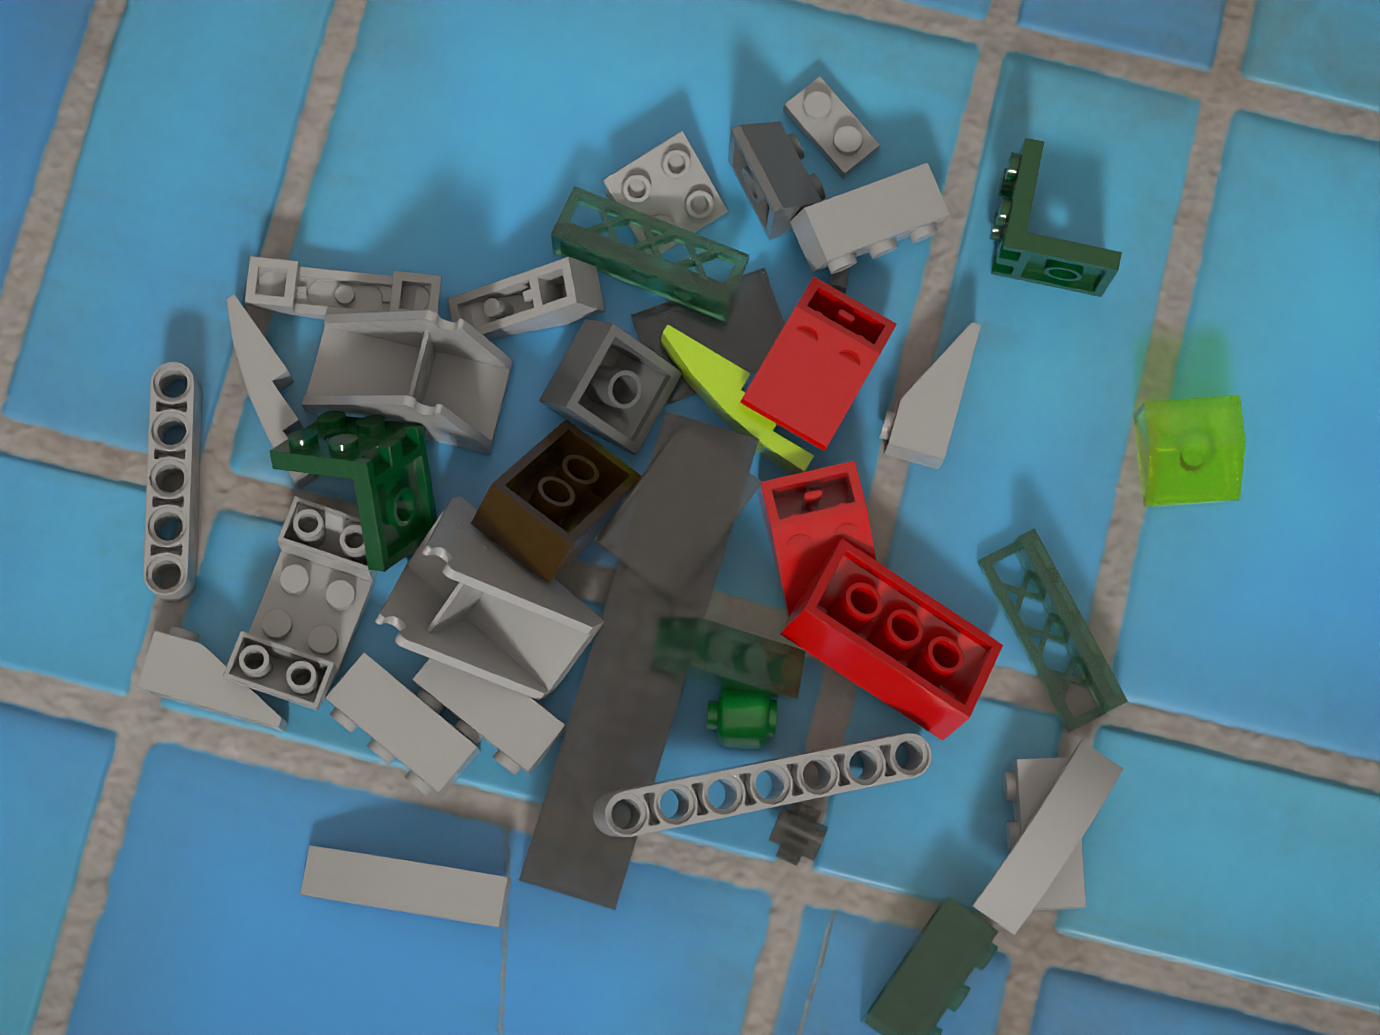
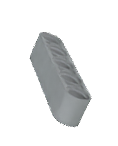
[143,362,202,603]

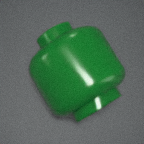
[707,684,777,750]

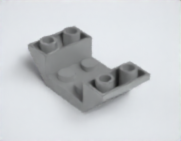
[223,496,377,711]

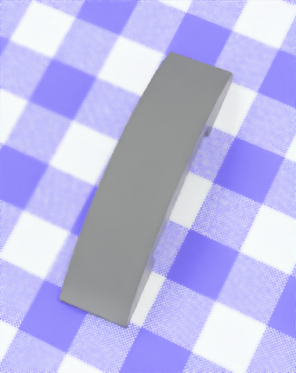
[244,256,442,320]
[972,741,1123,935]

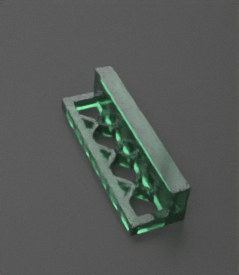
[551,186,749,322]
[977,528,1128,733]

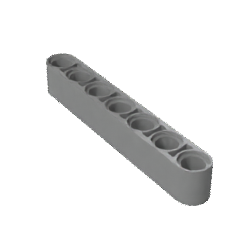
[593,733,932,837]

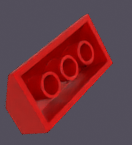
[780,538,1003,741]

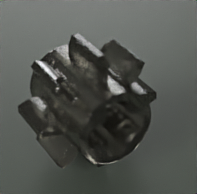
[768,802,828,866]

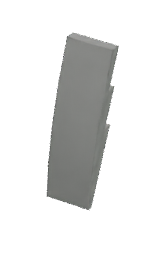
[226,294,316,490]
[300,845,512,928]

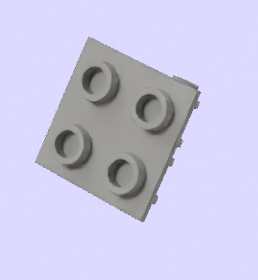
[603,131,728,261]

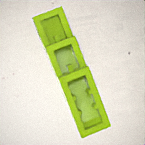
[660,324,814,475]

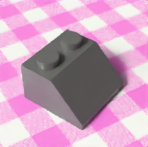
[728,121,826,241]
[539,319,682,455]

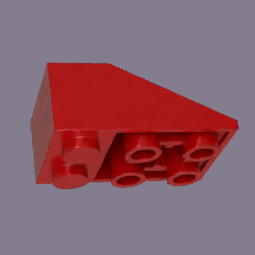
[740,277,897,451]
[757,461,877,618]

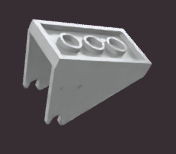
[302,310,513,454]
[375,496,605,701]

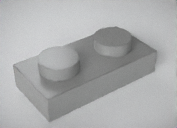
[783,77,880,179]

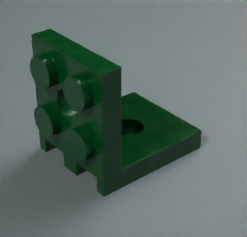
[989,138,1122,297]
[270,411,437,572]

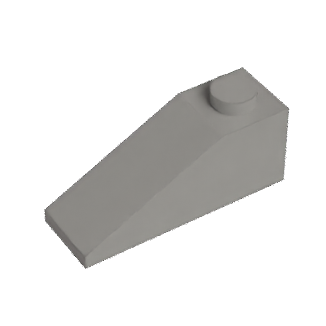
[448,257,605,340]
[879,322,981,470]
[136,627,288,733]

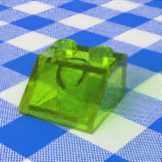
[1133,395,1246,508]

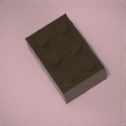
[470,419,643,583]

